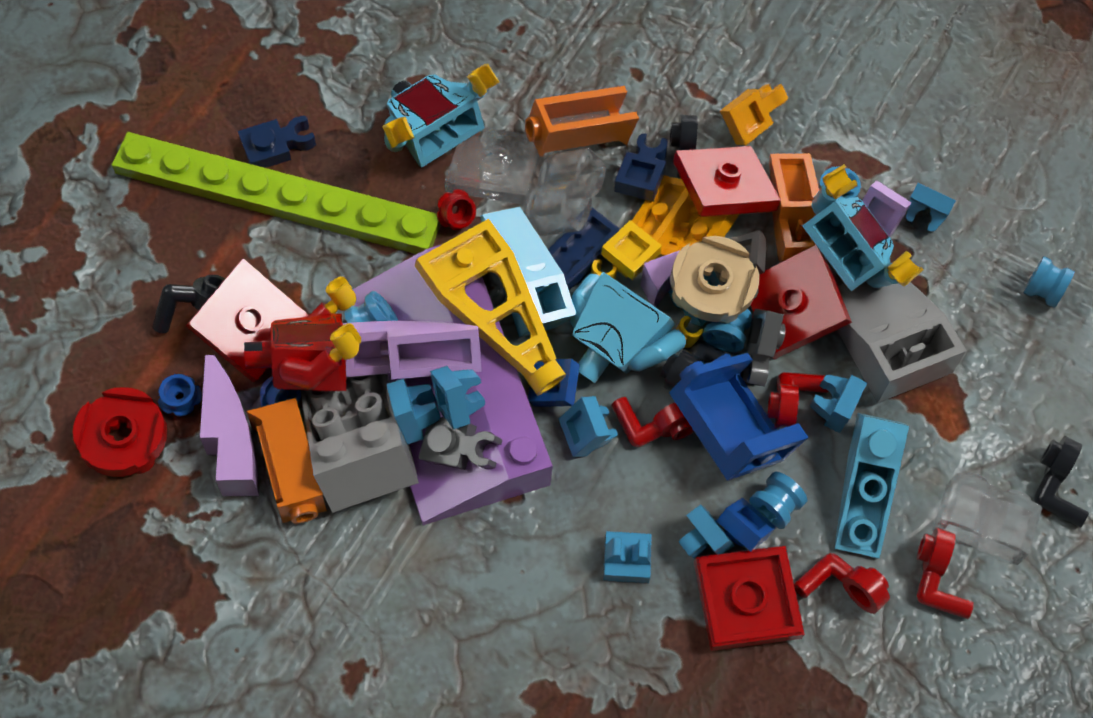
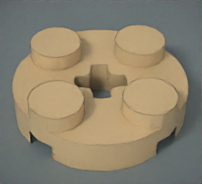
[670,236,759,323]

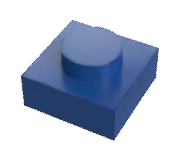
[528,359,580,407]
[716,497,777,552]

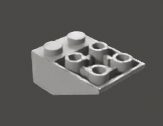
[837,281,967,403]
[301,374,419,513]

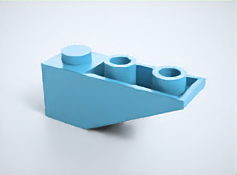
[480,206,577,337]
[834,413,909,559]

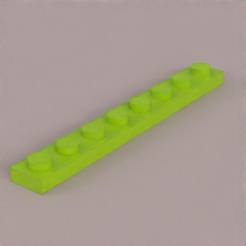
[112,132,441,254]

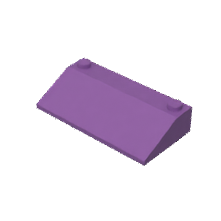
[352,245,553,525]

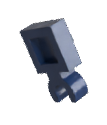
[238,116,316,168]
[614,133,668,202]

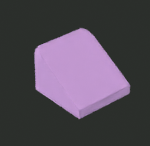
[640,250,680,307]

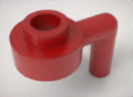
[767,372,829,428]
[611,397,694,447]
[917,528,974,619]
[794,553,890,614]

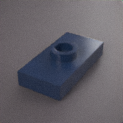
[548,207,620,290]

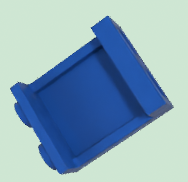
[669,353,809,481]

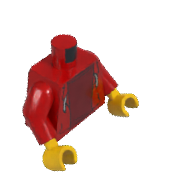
[244,276,361,391]

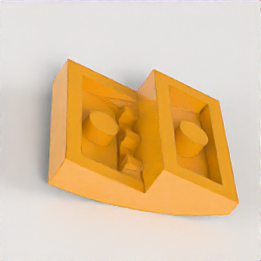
[632,175,739,258]

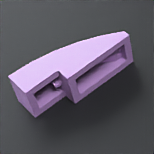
[343,321,482,380]
[200,355,259,496]

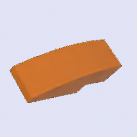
[769,153,819,263]

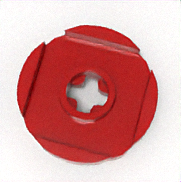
[73,387,167,477]

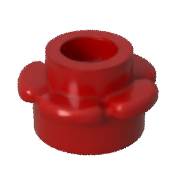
[437,189,476,230]

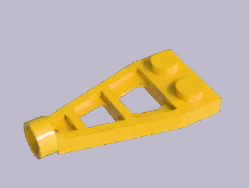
[415,219,566,396]

